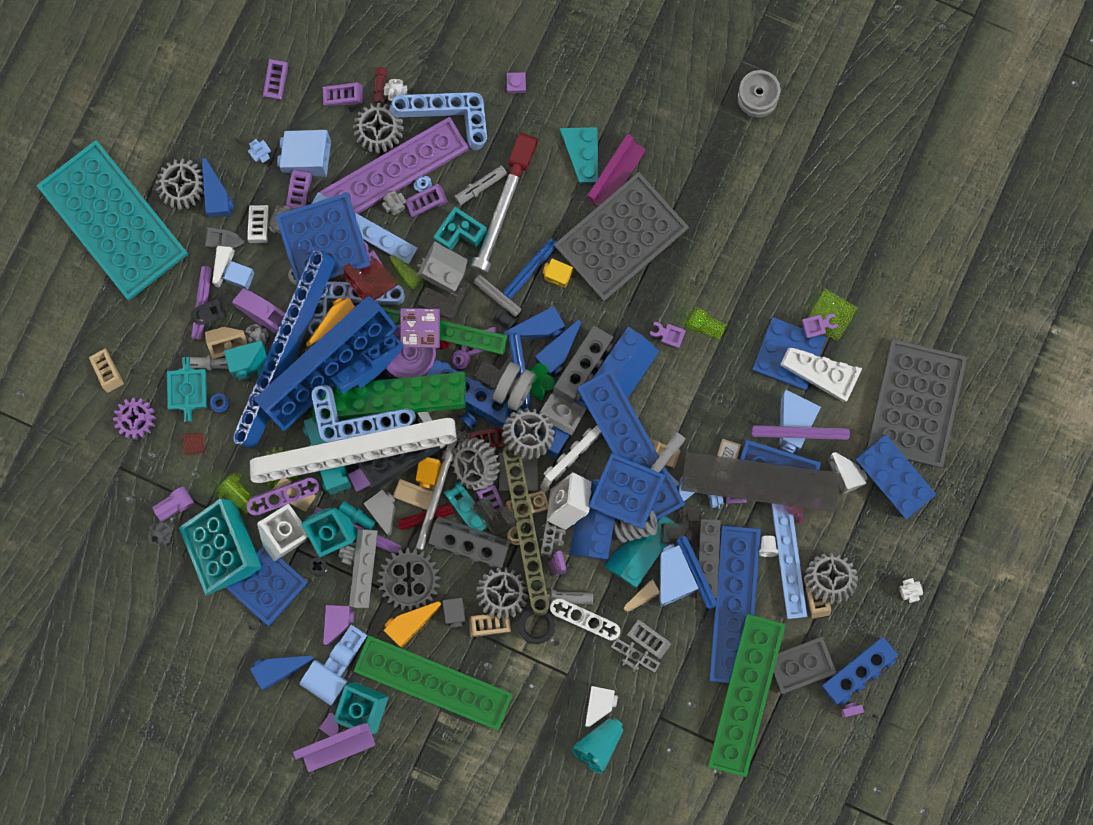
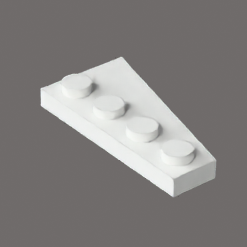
[780,348,862,402]
[540,425,601,493]

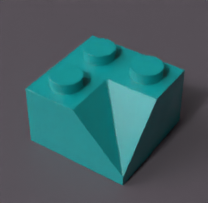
[224,340,268,381]
[301,508,358,557]
[333,682,389,734]

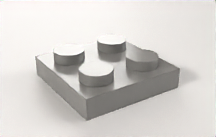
[540,392,587,435]

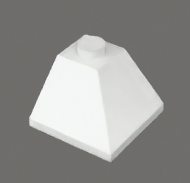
[828,452,867,494]
[585,686,618,727]

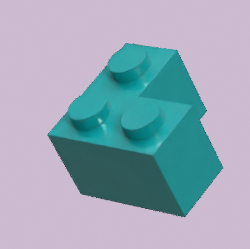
[433,207,487,251]

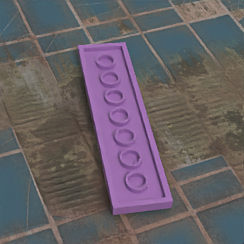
[320,117,469,214]

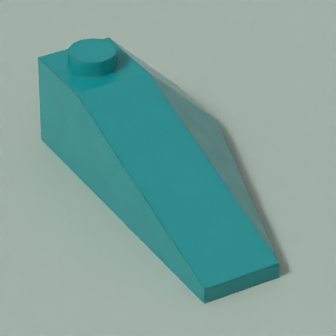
[604,516,679,589]

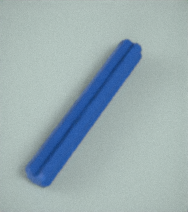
[503,238,556,299]
[509,333,531,408]
[676,536,717,609]

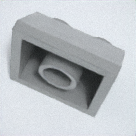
[417,242,467,293]

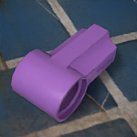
[152,486,194,522]

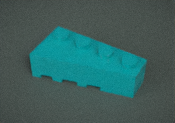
[302,418,352,495]

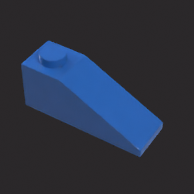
[202,158,234,218]
[503,306,565,339]
[535,320,581,376]
[250,656,315,690]

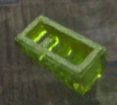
[389,254,424,290]

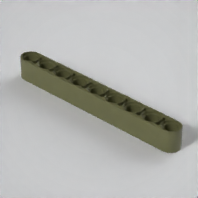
[503,444,549,615]

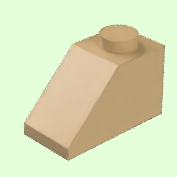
[205,327,248,359]

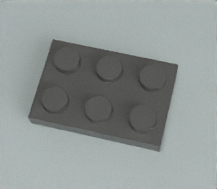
[773,637,837,694]

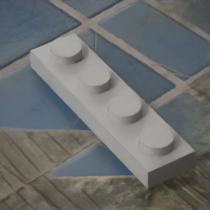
[349,529,378,608]

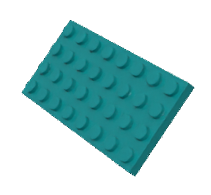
[37,140,188,301]

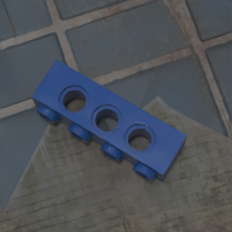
[820,637,898,705]

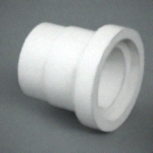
[759,536,779,557]

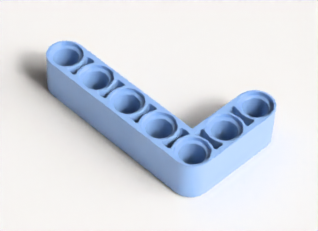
[390,92,487,150]
[308,281,405,335]
[312,385,416,442]

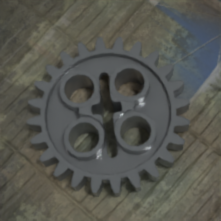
[377,548,441,611]

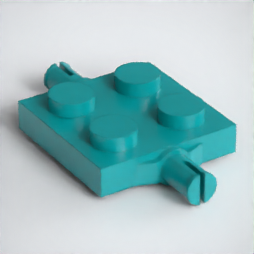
[167,357,207,422]

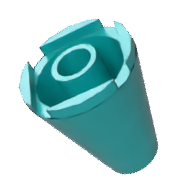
[571,718,623,774]

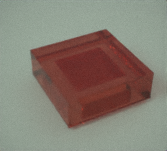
[183,433,205,455]

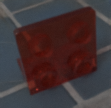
[343,258,397,300]

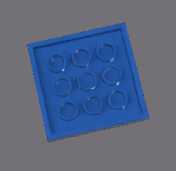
[276,192,371,286]

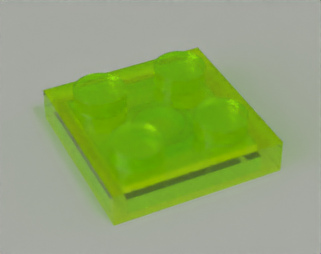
[808,288,858,341]

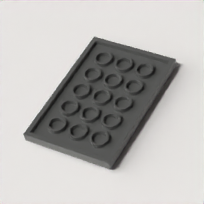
[554,172,689,302]
[867,339,967,469]

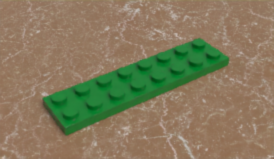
[312,372,466,423]
[708,614,786,777]
[353,635,513,731]

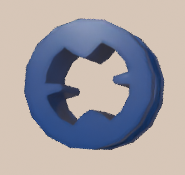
[460,411,478,430]

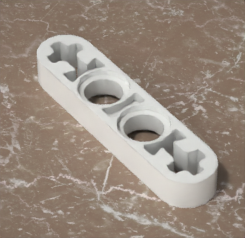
[549,598,620,640]

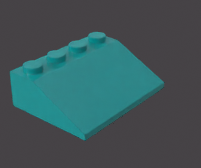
[179,498,262,595]

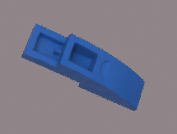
[331,334,404,394]

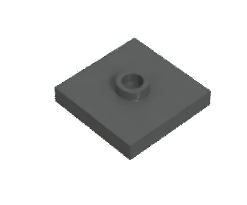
[499,452,538,492]

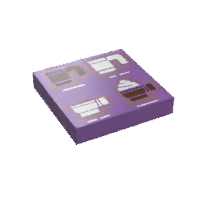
[401,308,440,348]

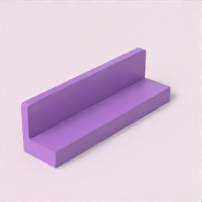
[293,723,375,772]

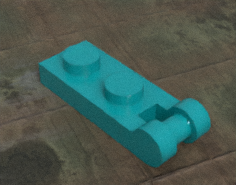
[444,481,491,531]

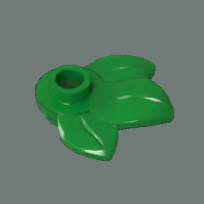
[527,363,555,401]

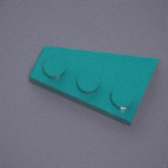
[560,127,598,184]

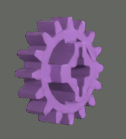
[113,398,156,440]

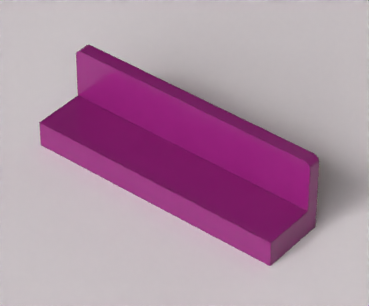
[587,134,646,206]

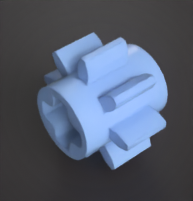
[248,139,271,163]

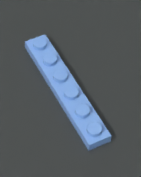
[312,192,418,265]
[771,501,807,619]

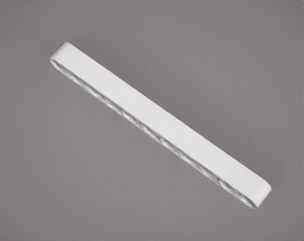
[250,418,457,483]

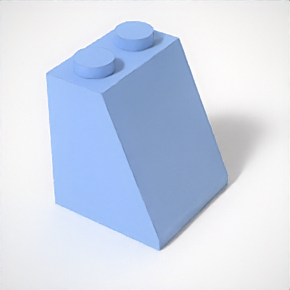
[277,130,331,177]
[780,390,821,454]
[659,544,698,607]

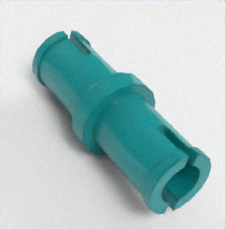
[339,501,377,530]

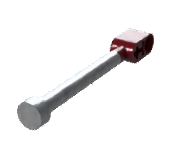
[470,132,538,273]

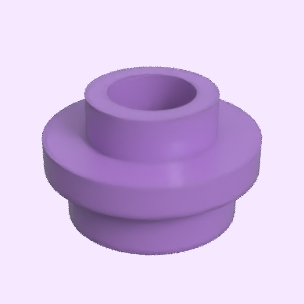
[452,350,470,369]

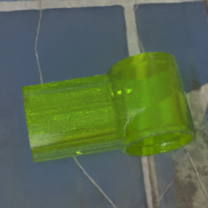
[686,307,727,340]

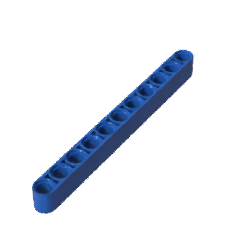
[233,251,335,449]

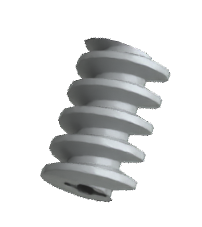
[614,510,657,543]

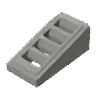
[627,619,671,659]

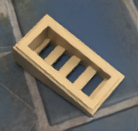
[89,348,124,392]
[803,577,831,618]
[624,579,660,613]
[468,614,511,637]

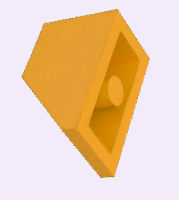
[416,457,441,489]

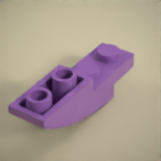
[232,288,286,335]

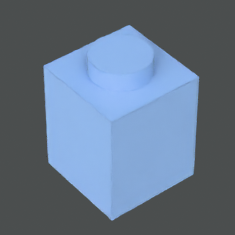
[223,261,255,290]

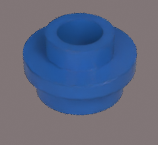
[210,393,229,412]

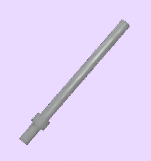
[416,440,457,550]

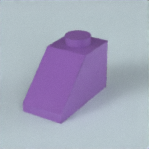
[323,605,354,646]

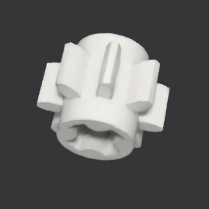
[384,79,407,101]
[899,578,923,603]

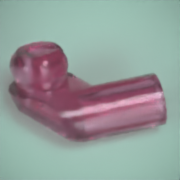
[784,501,804,524]

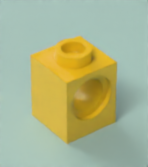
[542,259,573,288]

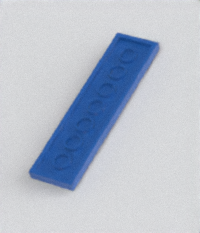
[577,369,686,520]
[709,526,761,683]

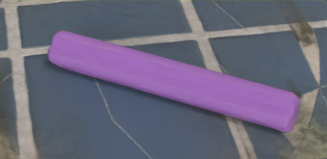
[191,266,212,340]

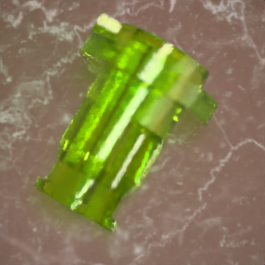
[217,472,256,514]

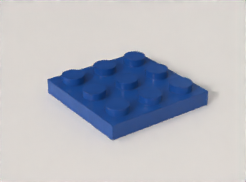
[752,317,826,391]
[589,453,666,530]
[225,546,308,626]

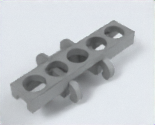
[539,521,566,557]
[611,638,660,673]

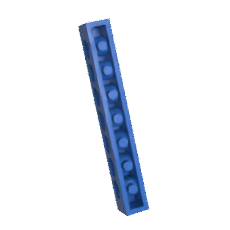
[426,360,569,460]

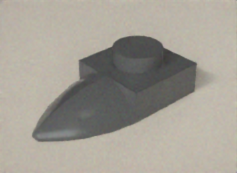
[204,227,244,249]

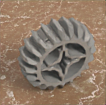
[353,102,404,153]
[156,159,204,210]
[502,407,555,460]
[451,438,500,490]
[805,552,858,605]
[476,567,529,620]

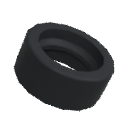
[518,606,555,644]

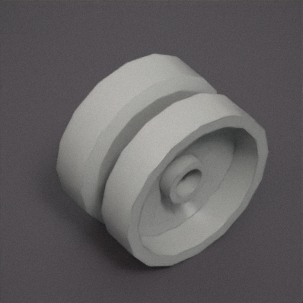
[737,70,781,118]
[492,362,535,412]

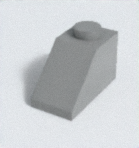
[364,490,395,536]

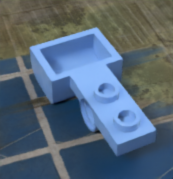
[299,625,368,706]

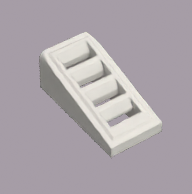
[248,205,269,243]
[212,246,234,287]

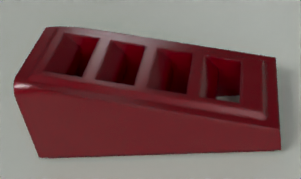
[470,428,508,453]

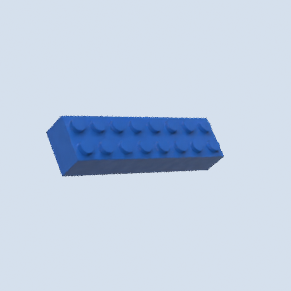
[254,295,397,431]

